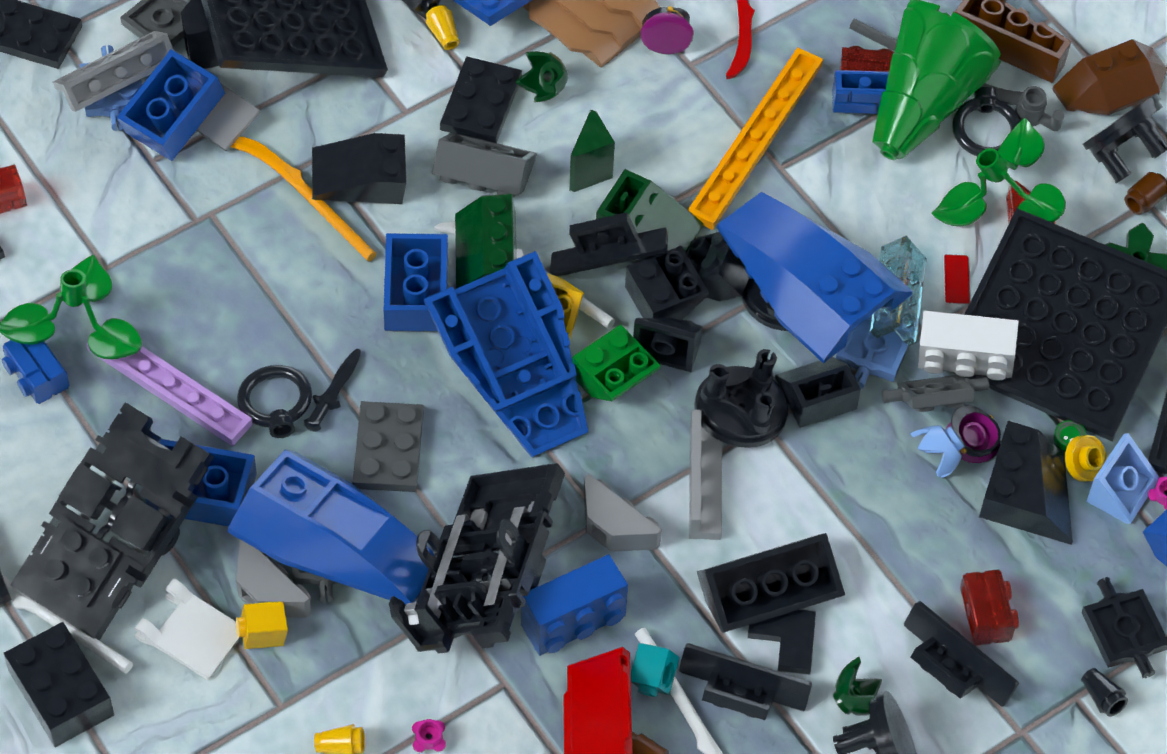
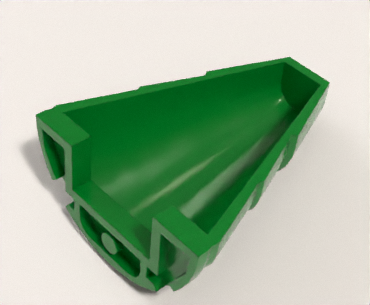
[872,0,1001,160]

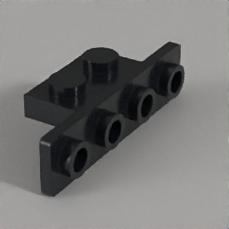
[550,212,668,277]
[904,601,1019,707]
[679,643,812,720]

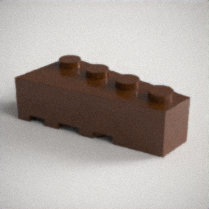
[954,0,1072,83]

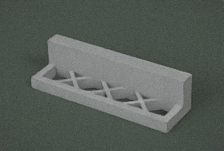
[53,31,174,112]
[689,410,722,540]

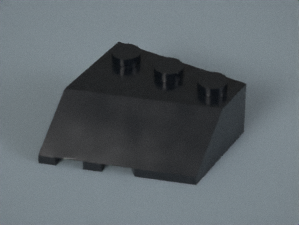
[979,421,1073,545]

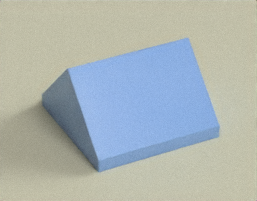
[1086,433,1160,524]

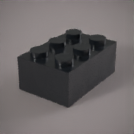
[3,622,114,747]

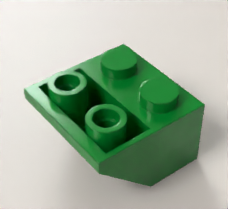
[572,325,661,402]

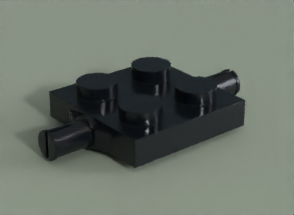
[1081,577,1167,678]

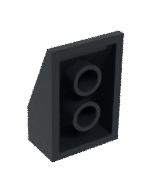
[311,133,406,204]

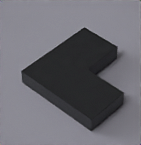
[748,610,816,675]

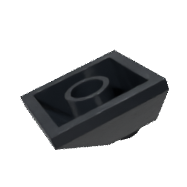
[633,318,703,372]

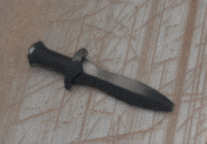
[304,349,361,432]

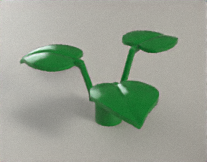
[931,118,1066,226]
[0,255,142,359]

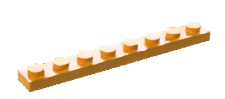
[688,47,823,230]

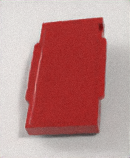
[563,647,632,754]

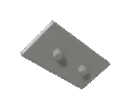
[178,53,261,151]

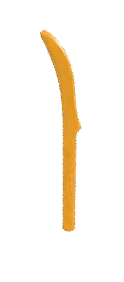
[231,137,376,262]

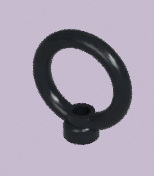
[952,86,1021,156]
[237,365,312,438]

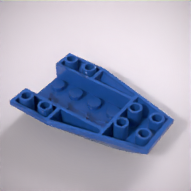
[227,450,433,605]

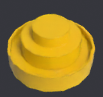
[1065,435,1107,482]

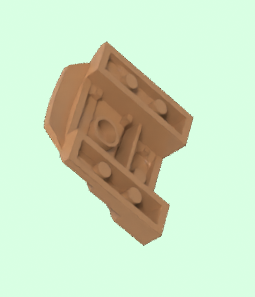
[522,0,660,68]

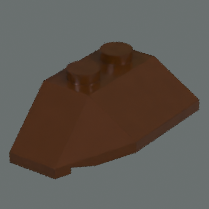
[1052,39,1167,115]

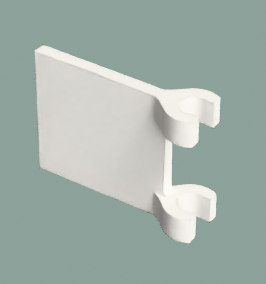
[135,579,241,681]

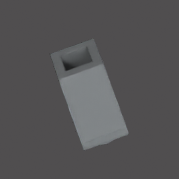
[584,473,662,551]
[236,540,311,618]

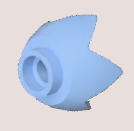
[910,425,965,478]

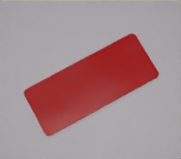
[944,254,970,304]

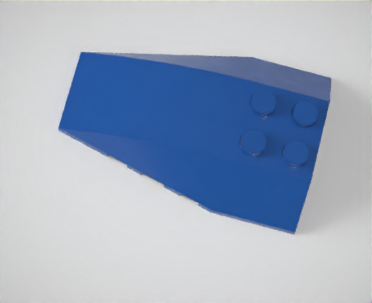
[717,192,913,364]
[424,251,588,458]

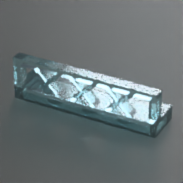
[869,236,927,346]

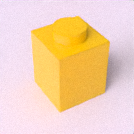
[236,601,288,649]

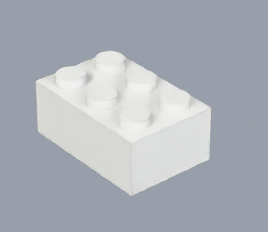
[918,311,1019,380]

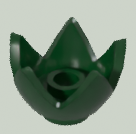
[516,51,568,103]
[833,657,882,716]

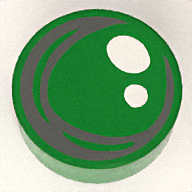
[1053,420,1087,452]

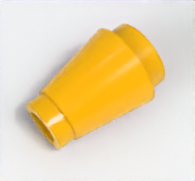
[426,5,460,50]
[314,724,365,754]

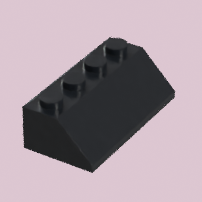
[696,533,845,633]

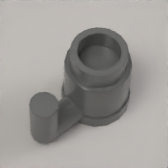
[1015,86,1064,131]

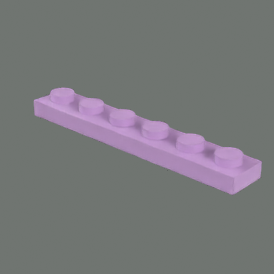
[87,343,253,447]

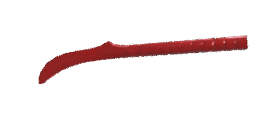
[726,0,755,79]

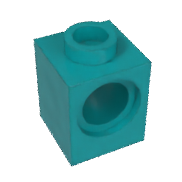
[630,643,680,697]

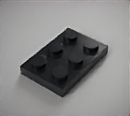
[0,0,82,69]
[440,56,522,143]

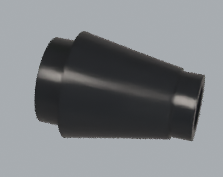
[1081,668,1128,717]

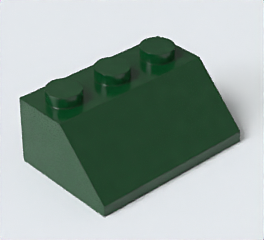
[455,194,517,289]

